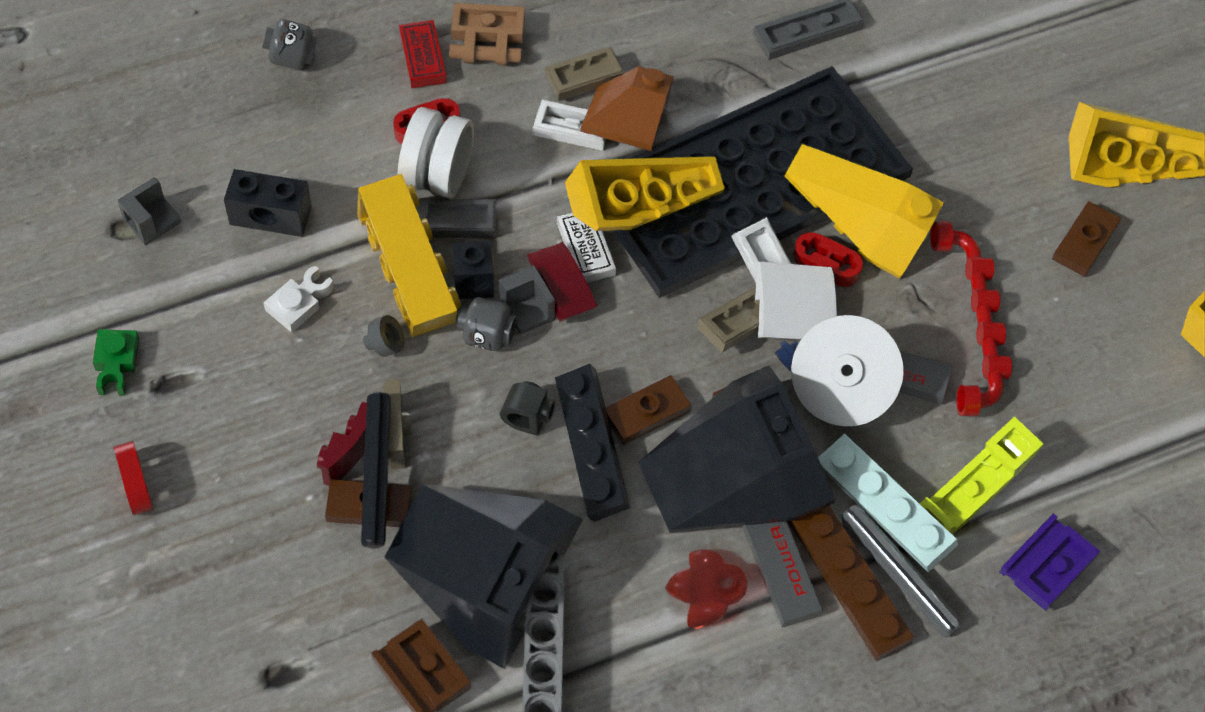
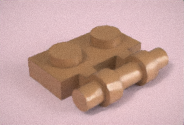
[449,3,525,65]

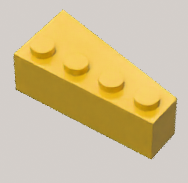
[357,173,461,338]

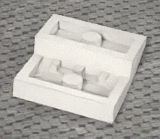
[755,262,837,341]

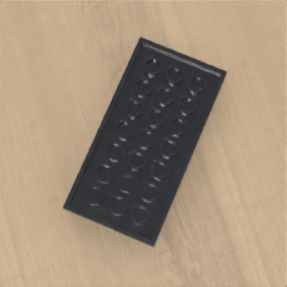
[613,66,913,298]

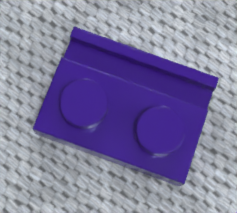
[999,513,1100,611]

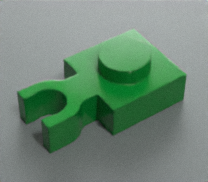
[93,329,139,396]

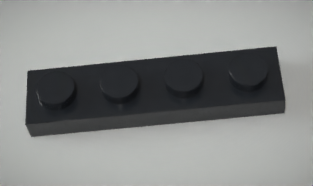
[555,364,631,522]

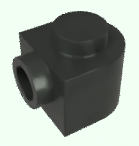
[499,381,555,436]

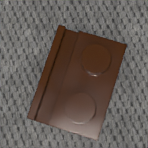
[371,618,471,712]

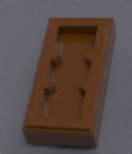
[1052,201,1121,277]
[606,375,692,445]
[325,479,412,527]

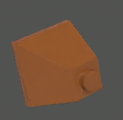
[580,67,674,151]

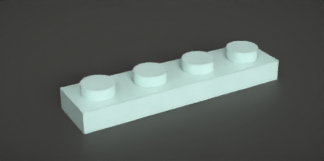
[818,434,958,572]

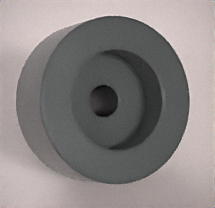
[363,315,405,357]

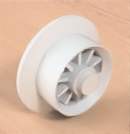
[791,315,903,426]

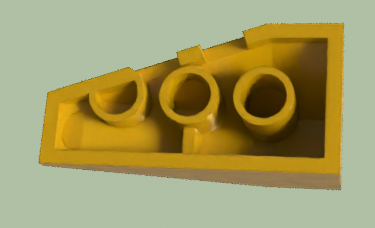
[1069,102,1205,187]
[785,144,944,279]
[565,157,725,231]

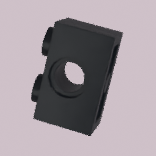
[224,169,312,237]

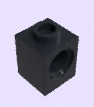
[453,241,494,300]

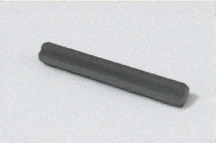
[842,504,962,637]

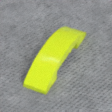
[919,416,1044,535]

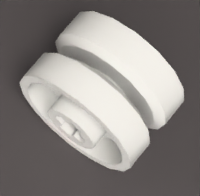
[397,107,474,200]

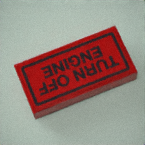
[399,20,447,88]

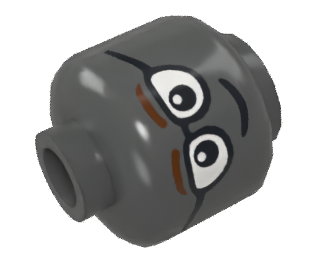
[262,19,318,70]
[457,297,517,351]

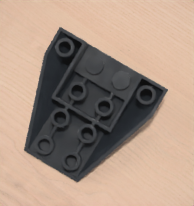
[639,365,835,533]
[384,484,583,669]

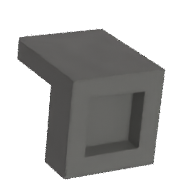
[117,177,181,245]
[499,265,555,334]

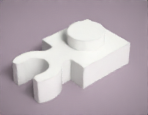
[264,266,334,333]

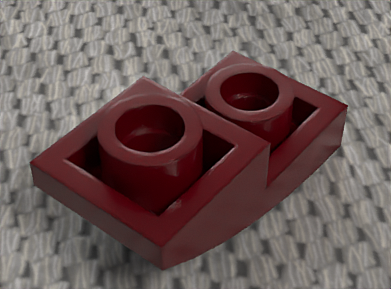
[527,242,598,322]
[317,402,367,486]

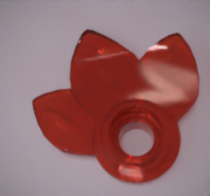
[665,549,748,628]

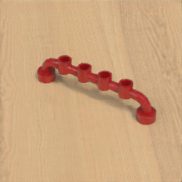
[930,221,1012,417]

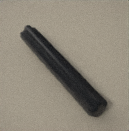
[361,392,391,549]

